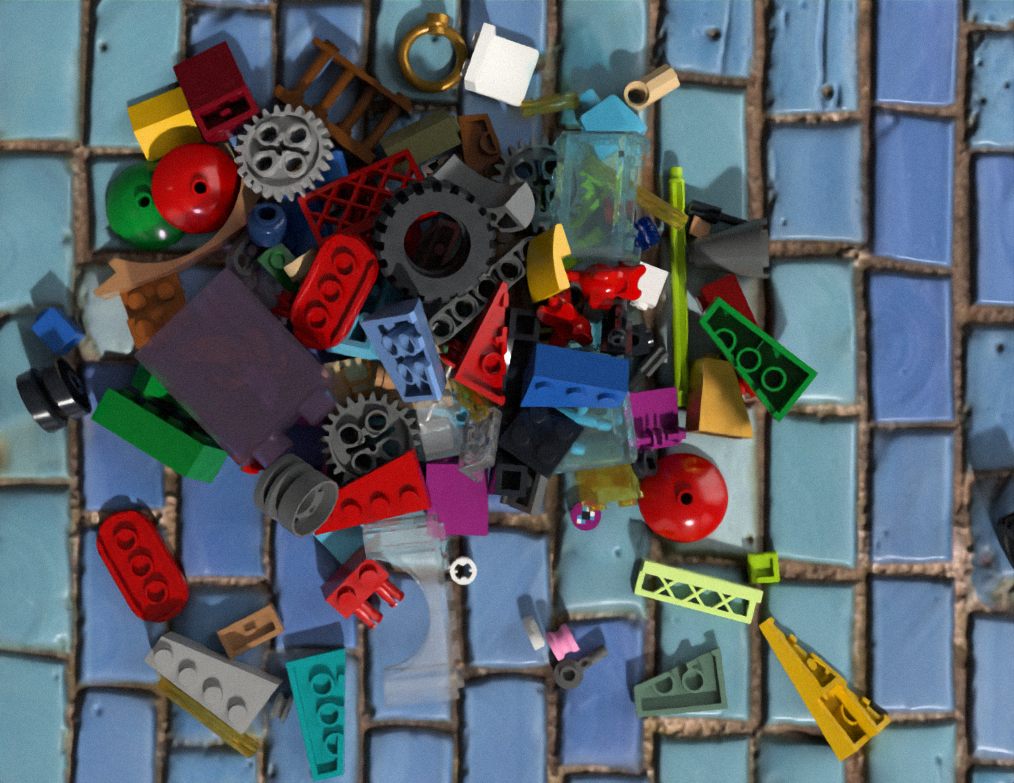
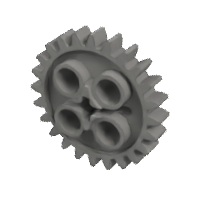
[234,104,334,202]

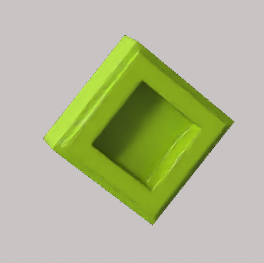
[746,551,780,584]

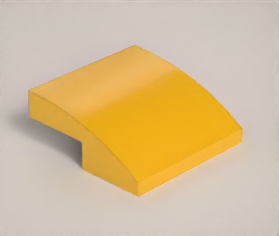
[527,223,571,303]

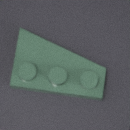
[633,647,728,718]

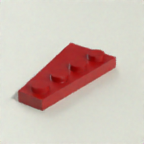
[314,447,432,535]

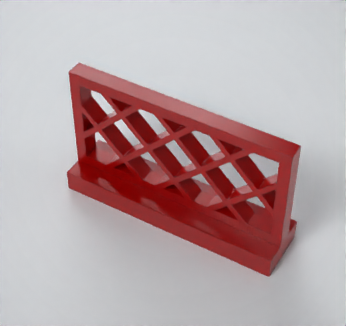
[297,148,440,248]

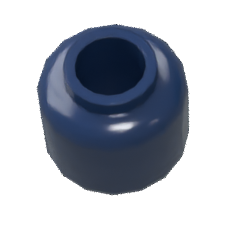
[247,202,287,247]

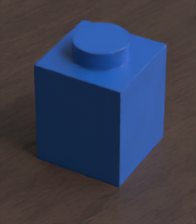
[30,307,87,356]

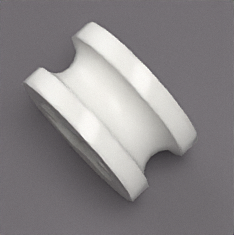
[450,556,477,585]

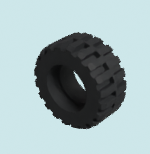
[371,177,496,304]

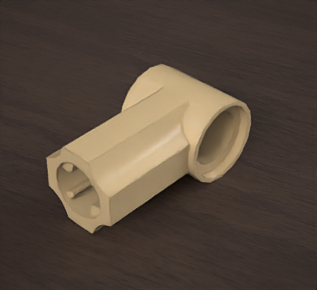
[620,63,680,115]

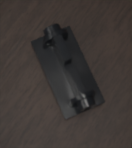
[600,304,632,356]

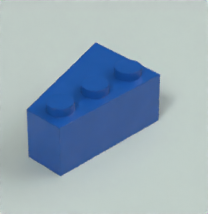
[520,343,629,408]

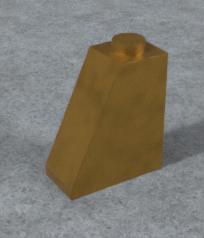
[685,354,753,440]

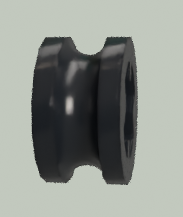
[631,449,658,479]

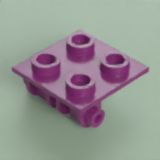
[620,386,686,454]

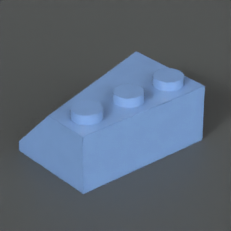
[359,297,447,403]

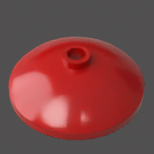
[151,143,242,234]
[638,453,728,543]

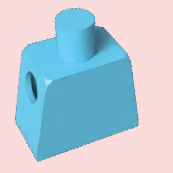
[578,89,648,166]

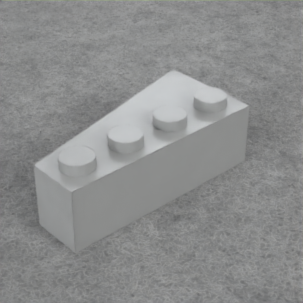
[144,631,285,735]

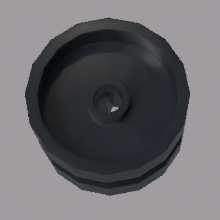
[16,355,92,433]

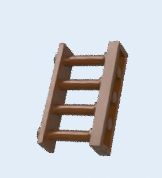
[272,36,414,167]

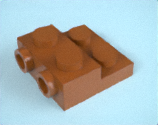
[120,273,198,353]

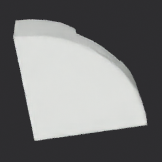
[521,615,545,650]

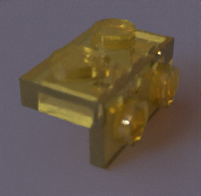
[575,463,644,512]

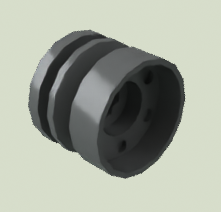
[254,454,339,538]

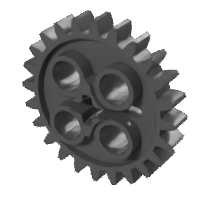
[490,136,588,235]
[320,390,421,483]

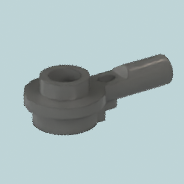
[554,644,610,689]

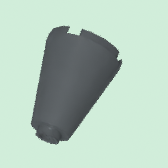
[688,218,770,279]

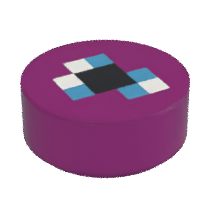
[571,500,601,531]

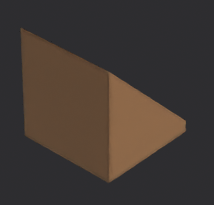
[686,215,711,238]

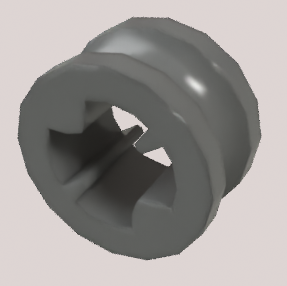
[269,692,294,723]

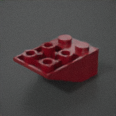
[173,40,263,146]

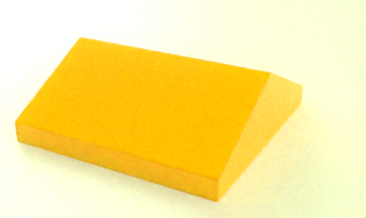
[127,87,205,162]

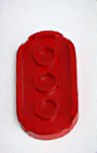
[289,233,379,350]
[96,510,189,623]

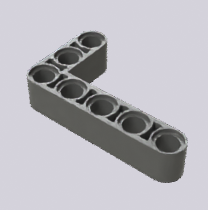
[428,236,585,346]

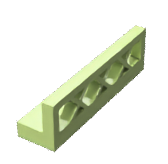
[633,558,764,624]

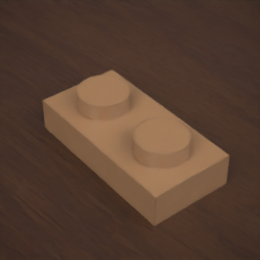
[216,603,286,659]

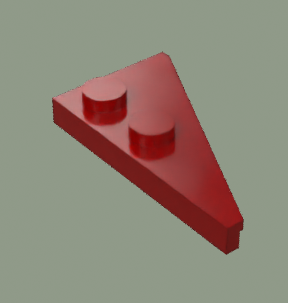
[450,281,509,406]

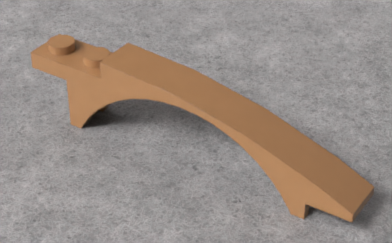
[93,164,302,300]

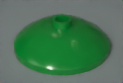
[105,161,187,251]

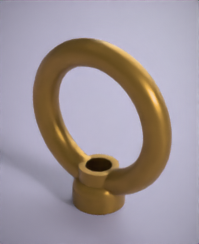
[397,13,468,93]

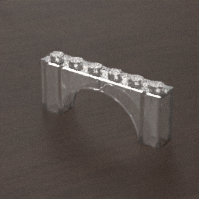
[362,513,465,707]

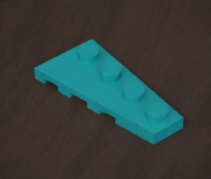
[286,647,346,782]

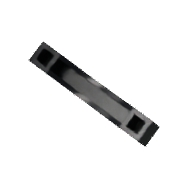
[487,308,541,497]

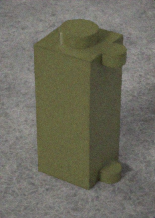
[379,109,461,174]

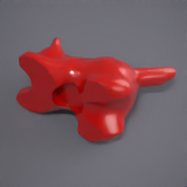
[565,260,646,310]
[536,289,593,348]

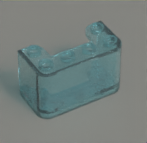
[550,131,650,263]

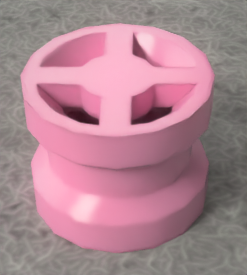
[544,623,580,661]

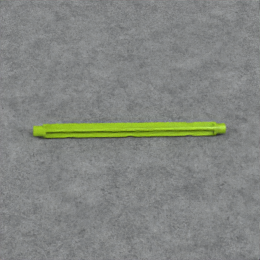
[667,167,689,406]

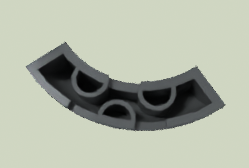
[427,154,535,232]

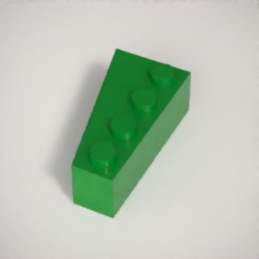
[697,297,818,422]
[90,387,229,483]

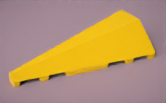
[759,617,892,761]

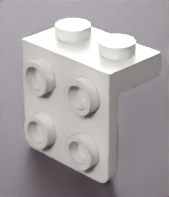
[461,22,539,106]

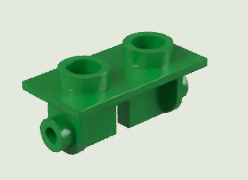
[257,243,300,293]

